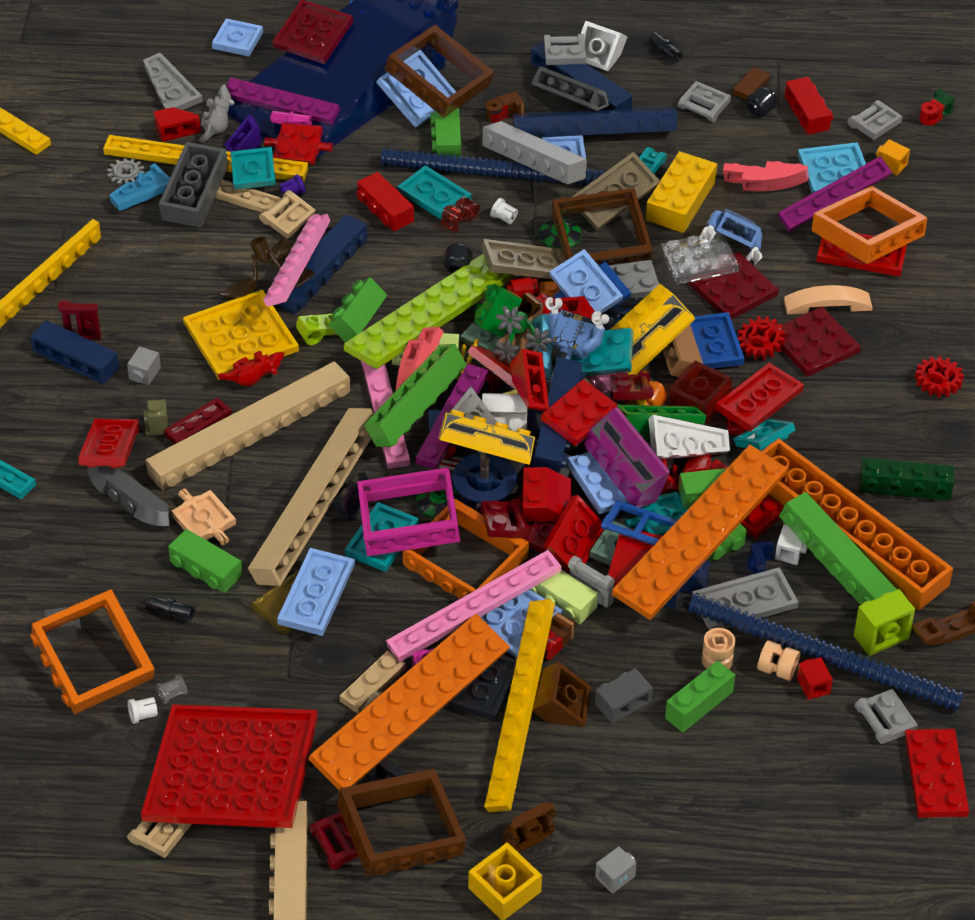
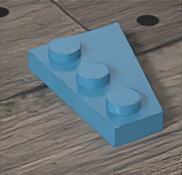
[109,163,170,211]

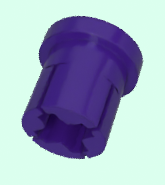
[279,174,306,195]

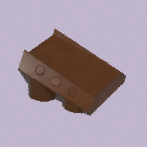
[502,802,556,852]

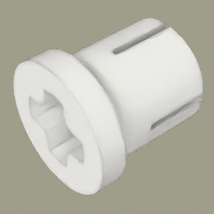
[490,198,518,224]
[128,697,158,724]

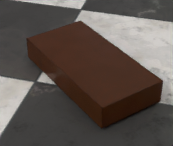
[732,67,771,100]

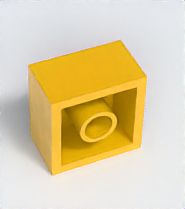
[468,842,542,920]

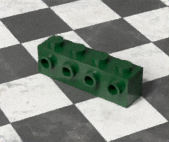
[859,457,954,501]

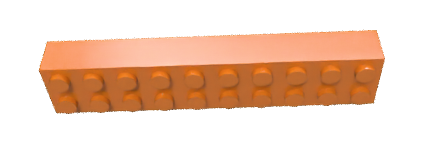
[761,438,953,611]

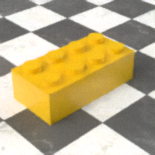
[645,151,717,233]

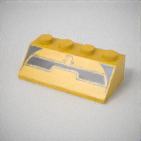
[610,284,695,375]
[438,409,535,465]

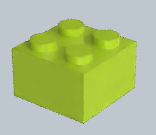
[853,589,915,656]

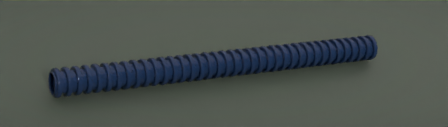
[380,148,608,186]
[688,592,964,712]

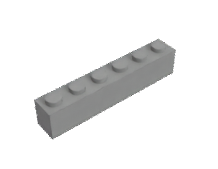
[482,121,587,184]

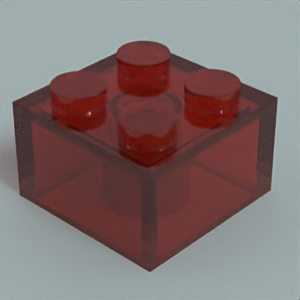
[669,360,733,424]

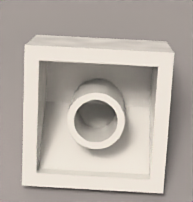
[577,21,627,71]

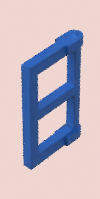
[601,500,678,545]

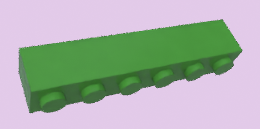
[364,344,467,447]
[779,492,897,605]

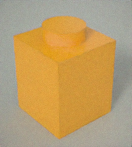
[876,139,910,175]

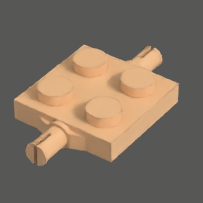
[171,489,236,545]

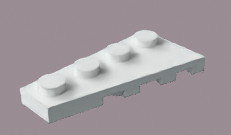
[648,415,730,459]

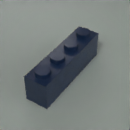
[30,320,119,385]

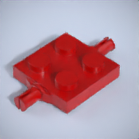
[264,123,333,165]

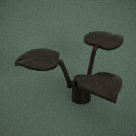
[218,236,315,298]

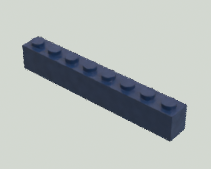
[513,107,677,137]

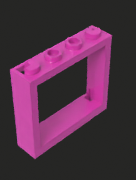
[357,467,460,556]

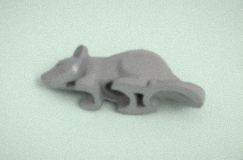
[199,85,234,143]

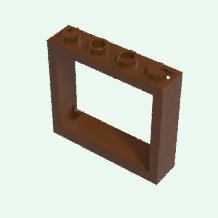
[384,25,495,118]
[551,188,653,266]
[337,769,466,877]

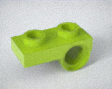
[296,314,337,345]

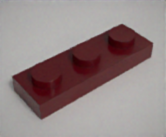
[164,397,232,445]

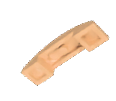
[784,285,873,315]

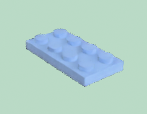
[277,548,355,636]

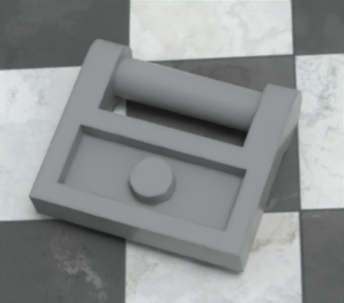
[544,34,586,65]
[678,81,731,123]
[848,100,902,140]
[568,556,615,608]
[854,689,918,744]

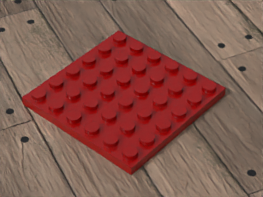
[141,704,318,828]

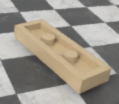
[340,651,406,714]

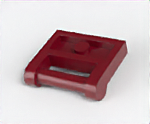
[58,300,102,341]
[610,370,654,400]
[481,499,531,538]
[309,812,372,870]

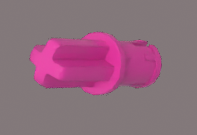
[270,111,312,125]

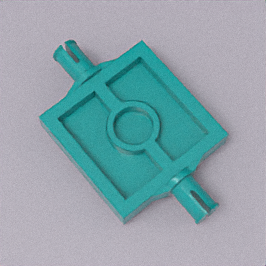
[625,492,688,536]

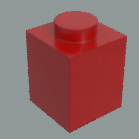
[796,657,833,700]

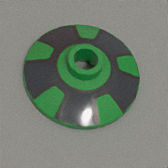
[539,219,581,249]
[416,485,462,518]

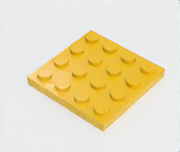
[183,290,299,380]

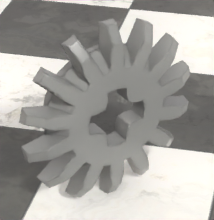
[107,158,145,185]

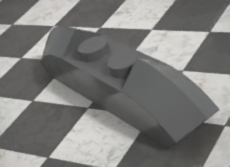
[531,66,609,111]
[88,466,170,527]

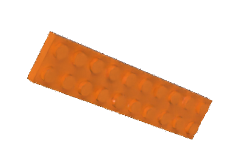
[612,445,788,620]
[308,614,510,791]

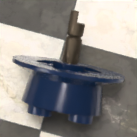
[452,453,517,508]

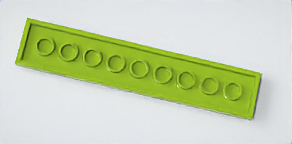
[344,254,517,369]

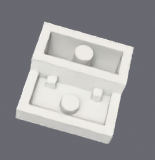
[482,393,527,432]

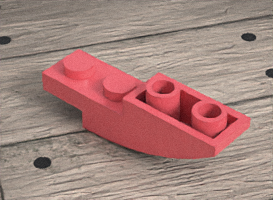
[723,161,809,192]
[396,327,444,390]

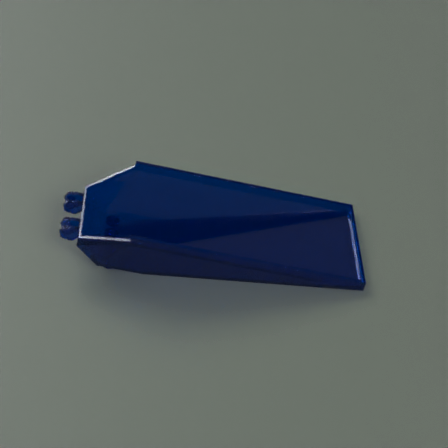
[227,0,459,159]

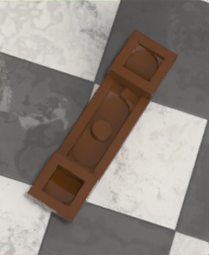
[912,601,975,645]

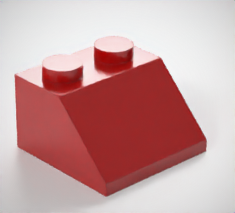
[523,467,571,522]

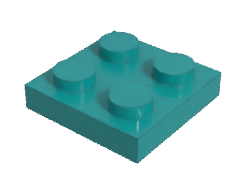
[231,147,276,190]
[733,419,796,451]

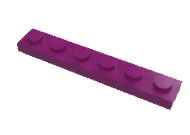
[226,77,340,125]
[777,156,892,232]
[416,364,488,470]

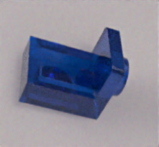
[747,541,775,574]

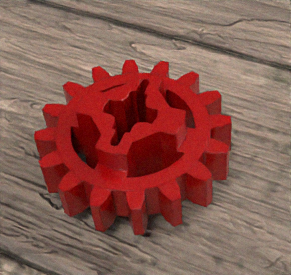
[738,316,786,360]
[915,356,964,398]

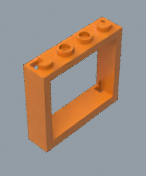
[812,186,927,264]
[403,499,529,599]
[29,589,155,714]

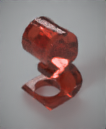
[441,196,480,233]

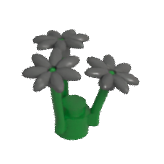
[492,306,553,363]

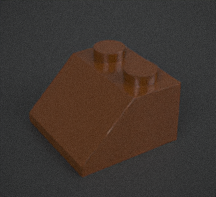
[532,662,591,727]

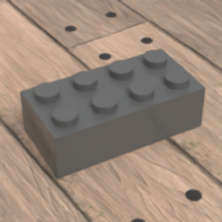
[159,142,229,228]

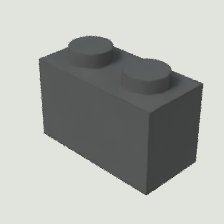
[595,668,653,724]

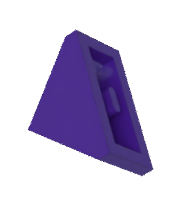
[224,115,261,152]

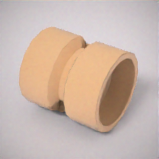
[702,628,735,669]
[757,640,800,681]

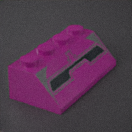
[584,407,670,508]

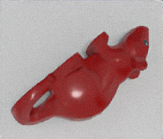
[218,351,284,387]

